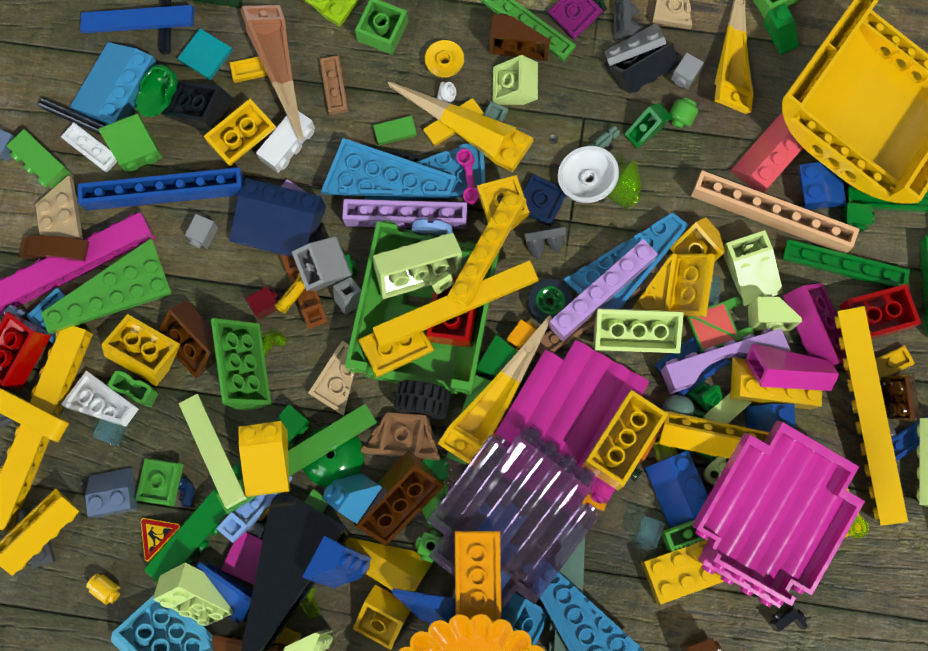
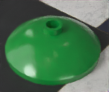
[303,425,364,488]

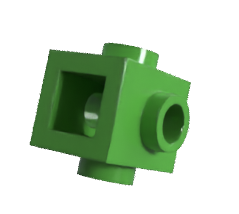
[415,530,449,563]

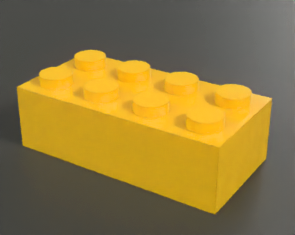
[581,390,668,491]

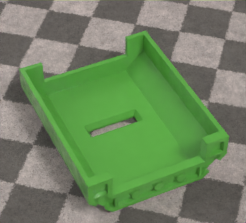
[345,220,500,395]

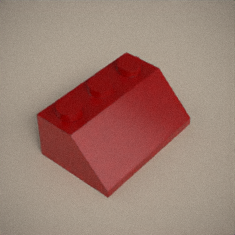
[0,312,52,389]

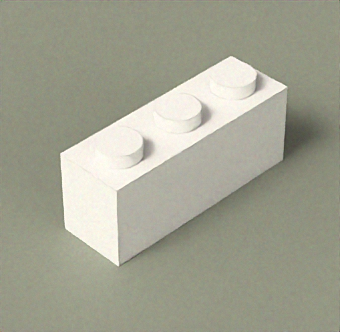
[256,111,315,173]

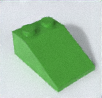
[99,114,163,172]

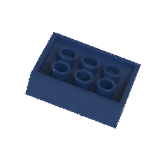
[229,178,326,258]

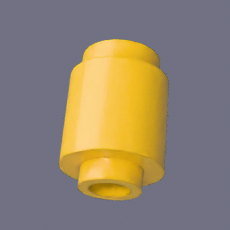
[86,573,120,605]

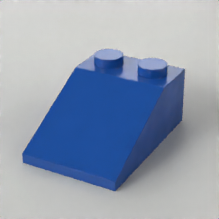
[392,589,456,626]

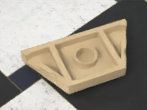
[35,176,83,240]

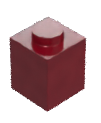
[246,286,280,320]

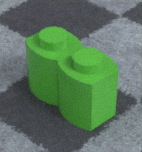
[108,371,159,407]

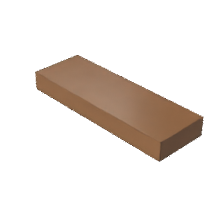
[320,55,349,115]

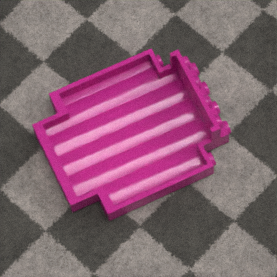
[493,340,649,515]
[692,420,865,608]

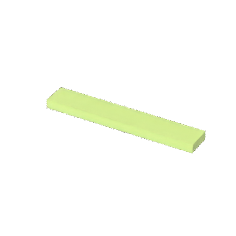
[179,394,247,509]

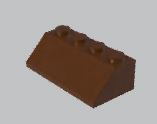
[354,451,445,546]

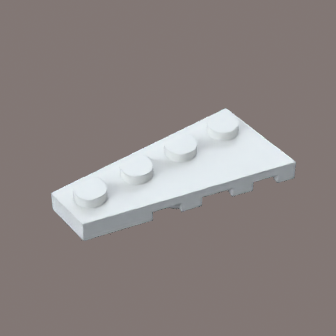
[61,371,139,427]

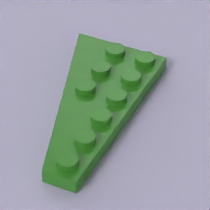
[41,238,172,334]

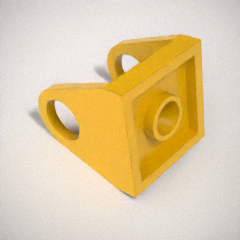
[477,175,530,230]

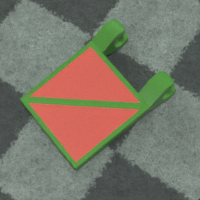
[686,296,754,353]

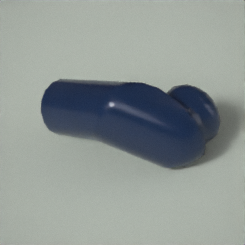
[178,477,195,507]

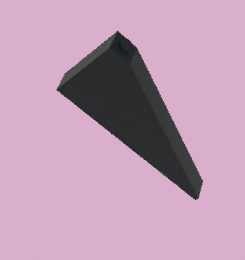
[241,492,349,651]

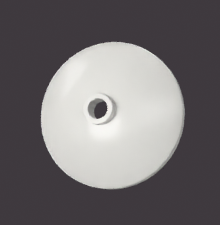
[558,146,619,203]

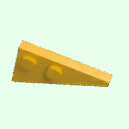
[632,254,677,311]

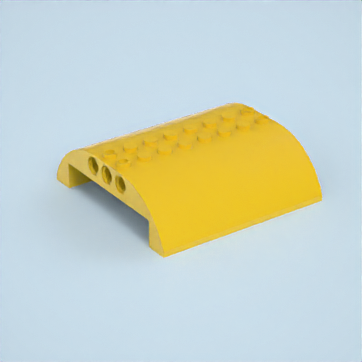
[782,0,928,204]

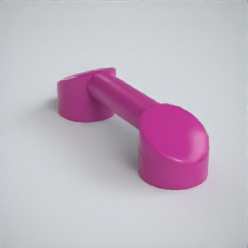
[456,149,480,205]

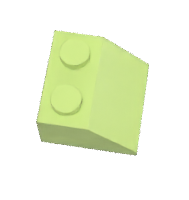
[493,55,538,105]
[748,294,802,331]

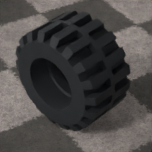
[394,380,451,420]

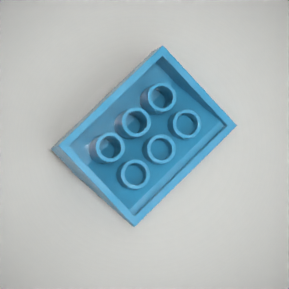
[69,42,158,125]

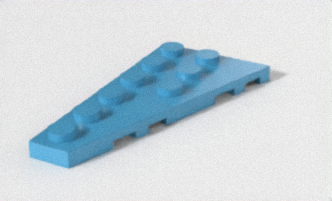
[321,138,457,197]
[365,143,486,201]
[523,557,644,651]

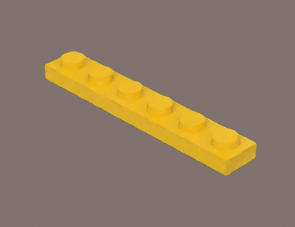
[448,191,526,307]

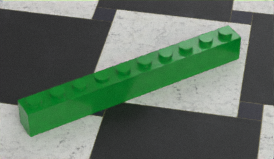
[144,404,311,583]

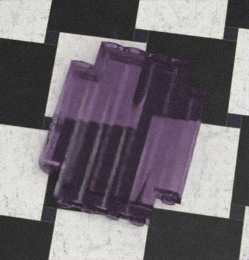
[427,426,599,609]

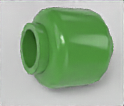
[669,97,698,129]

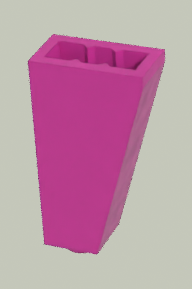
[746,344,839,391]

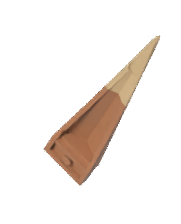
[241,5,303,141]

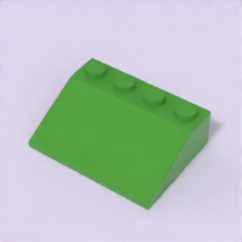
[211,318,271,410]

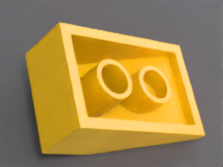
[239,421,290,497]

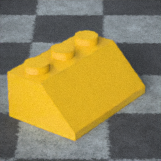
[204,99,276,166]
[101,314,180,386]

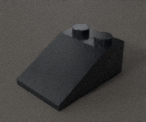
[163,81,235,132]

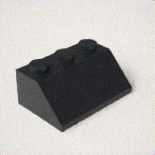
[604,40,679,93]

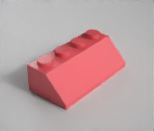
[730,114,804,193]

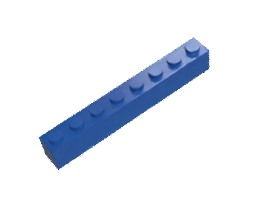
[78,168,245,211]

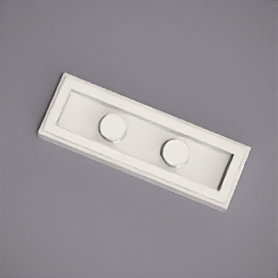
[61,122,117,173]

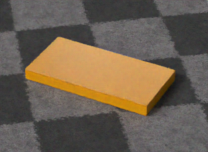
[455,531,502,623]

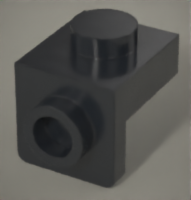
[769,608,809,632]

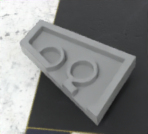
[604,23,666,66]

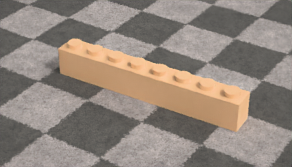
[691,171,859,254]

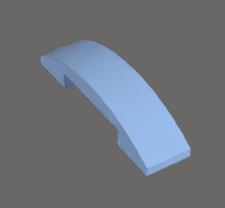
[216,476,292,543]

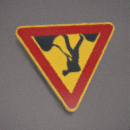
[141,518,181,562]

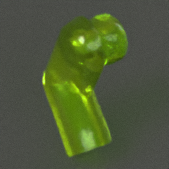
[262,332,286,357]
[301,587,321,618]

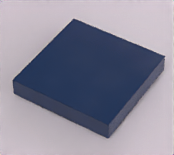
[523,174,566,227]

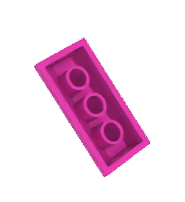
[783,283,847,367]

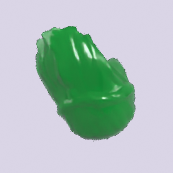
[135,64,178,117]

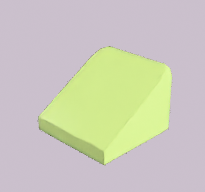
[429,271,454,295]

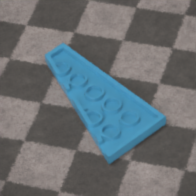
[563,213,689,309]

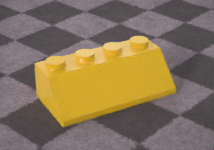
[730,357,822,410]

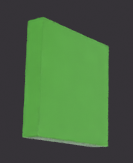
[135,458,184,507]

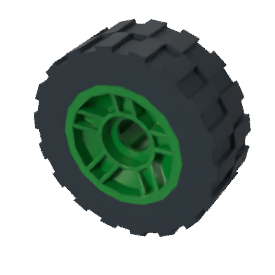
[527,278,573,324]

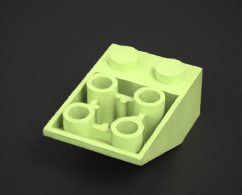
[723,230,783,306]
[153,563,233,626]

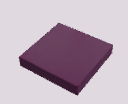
[548,0,603,40]

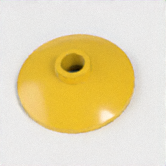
[425,40,464,77]

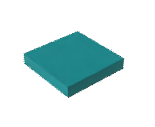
[177,29,233,81]

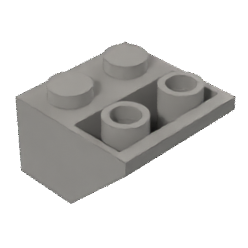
[292,237,352,291]

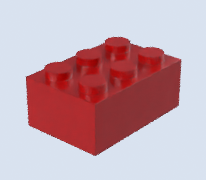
[426,275,478,348]
[839,284,921,340]

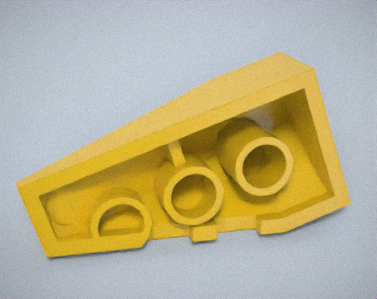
[344,537,432,592]

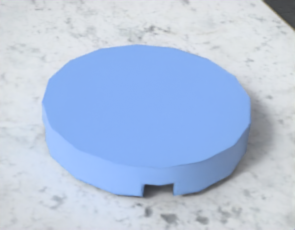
[412,219,453,237]

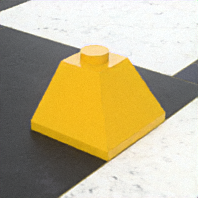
[670,217,725,261]

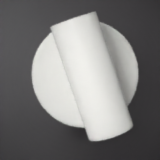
[437,82,456,102]

